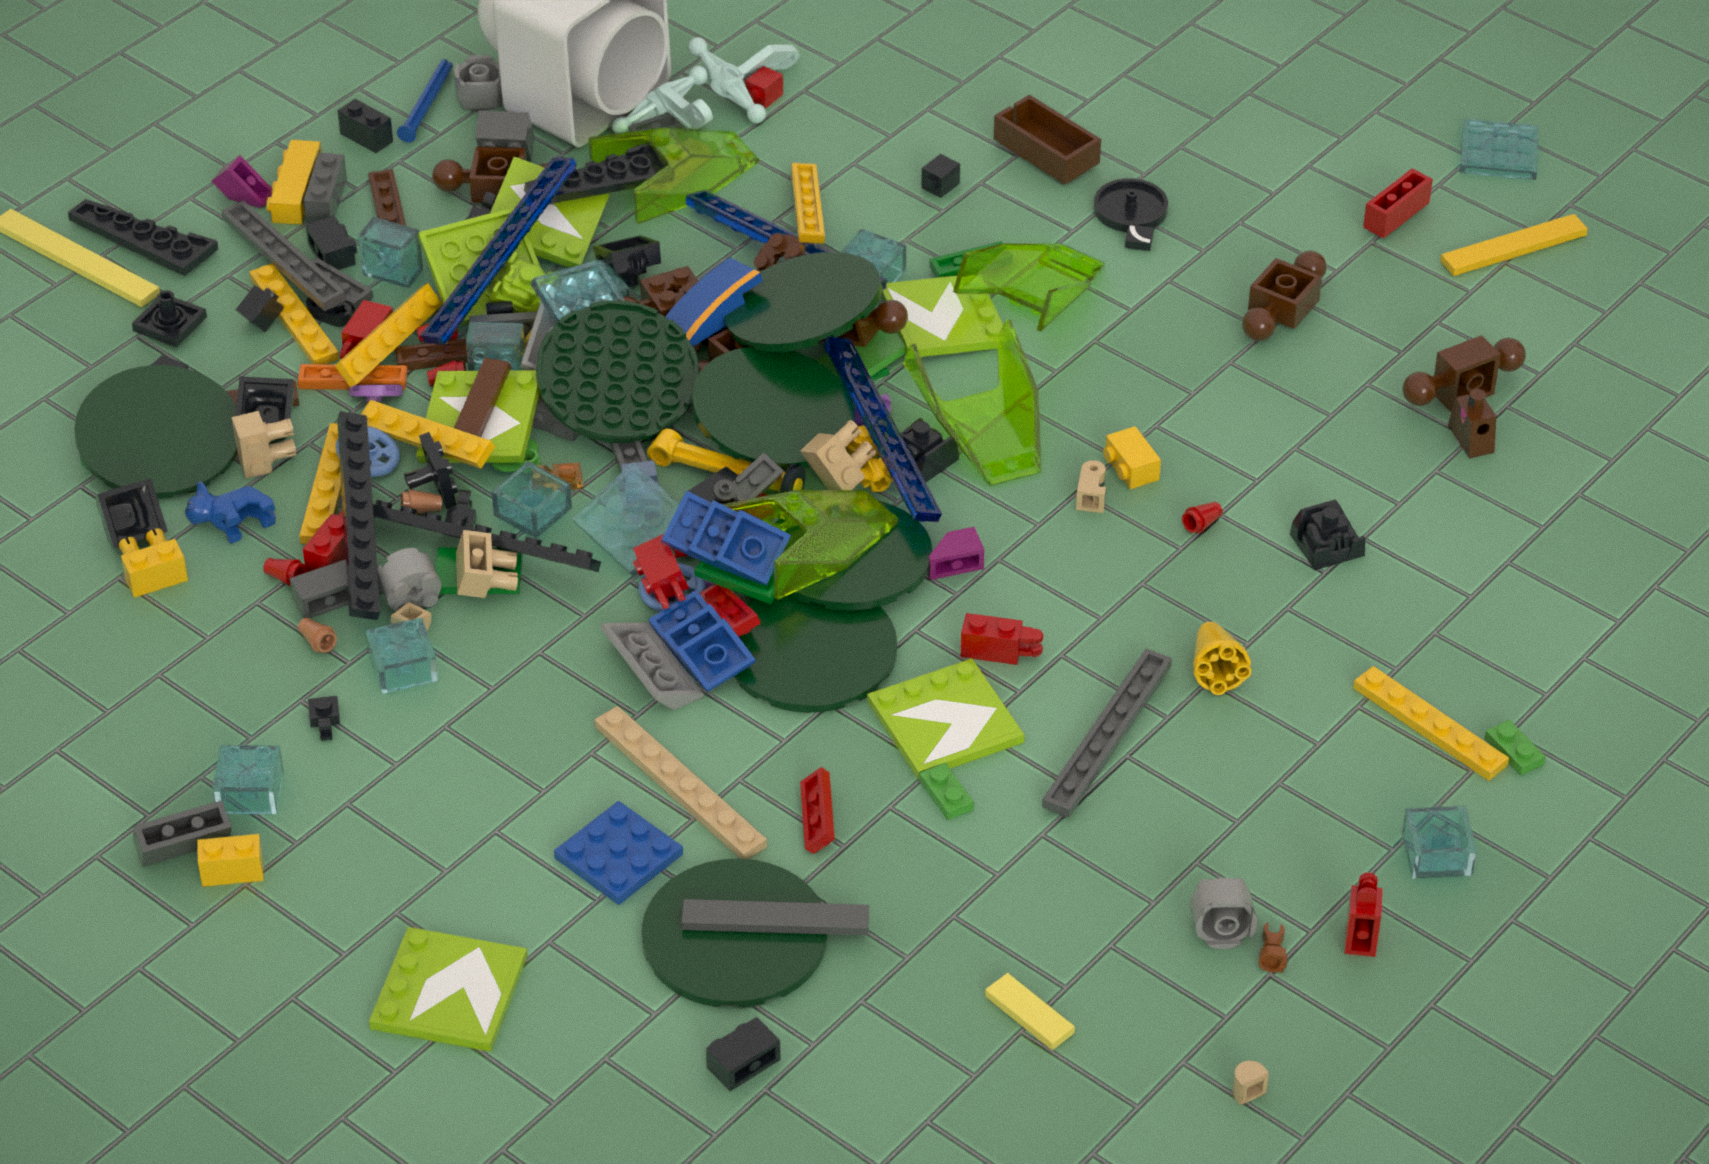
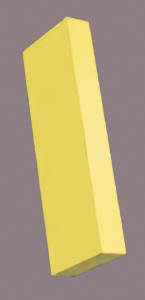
[985,973,1075,1050]

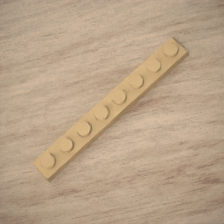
[594,706,767,859]

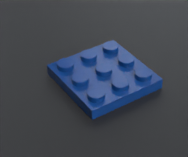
[554,801,683,905]

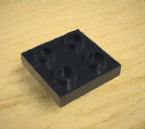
[132,290,207,347]
[403,432,458,509]

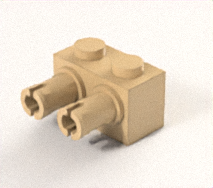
[232,411,297,479]
[800,420,876,495]
[456,530,518,598]

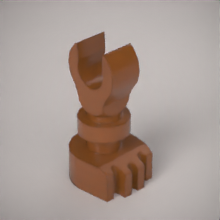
[1259,923,1288,972]

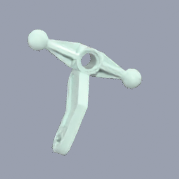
[688,37,800,124]
[612,66,713,136]

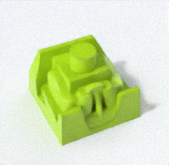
[488,251,559,313]

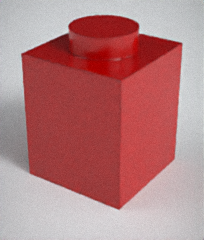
[745,66,783,109]

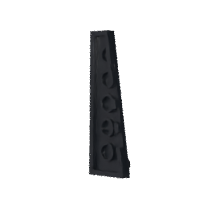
[524,142,674,207]
[68,199,219,276]

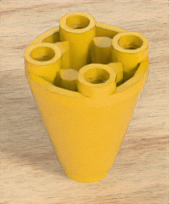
[1193,622,1252,695]

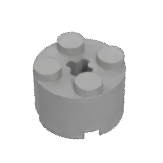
[454,55,502,110]
[377,548,441,612]
[1190,878,1258,949]

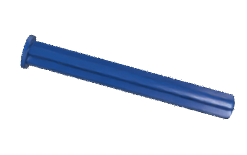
[397,59,453,143]

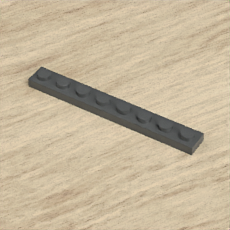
[221,200,347,311]
[1042,649,1172,818]

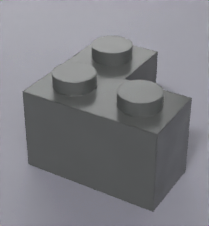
[475,110,534,162]

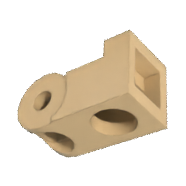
[1076,460,1106,513]

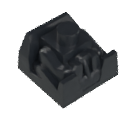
[593,235,661,286]
[236,376,296,438]
[882,418,959,486]
[96,478,168,548]
[1290,499,1365,570]

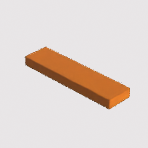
[297,364,408,390]

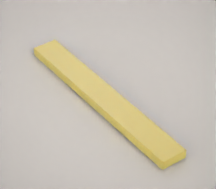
[0,209,160,307]

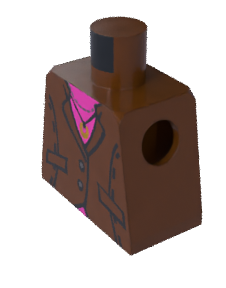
[1448,389,1496,459]

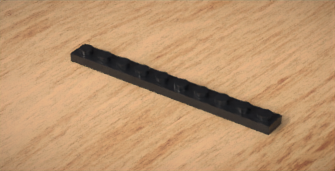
[337,411,380,620]
[338,496,601,573]

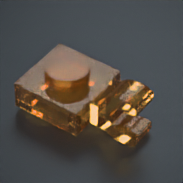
[534,462,583,491]

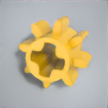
[861,458,894,492]

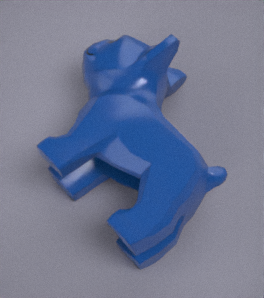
[185,482,276,544]

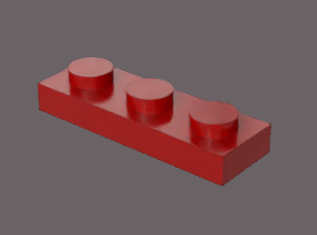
[699,584,761,637]
[800,767,835,854]

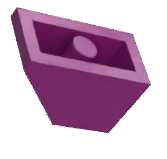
[211,155,272,208]
[928,527,985,580]

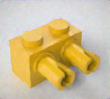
[119,529,188,598]

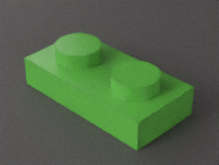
[1484,720,1546,776]
[919,763,974,820]

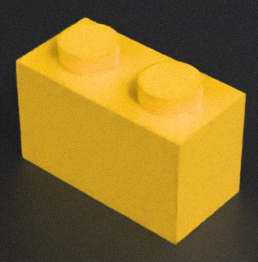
[1103,426,1161,489]
[198,834,264,887]

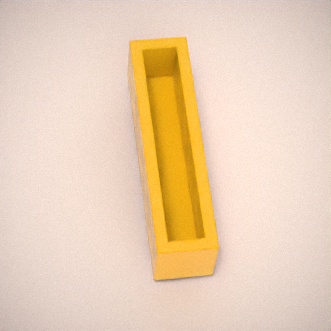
[267,140,322,225]

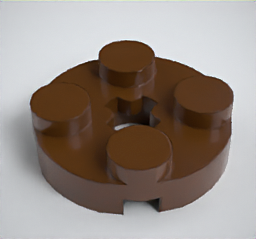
[754,233,806,272]

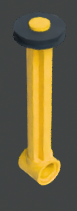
[647,429,806,506]

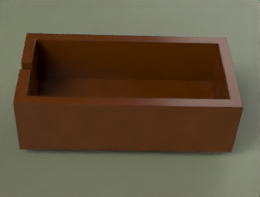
[993,94,1101,184]

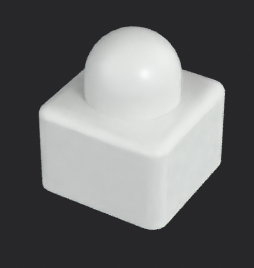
[478,0,671,147]

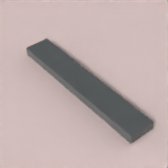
[682,899,869,935]

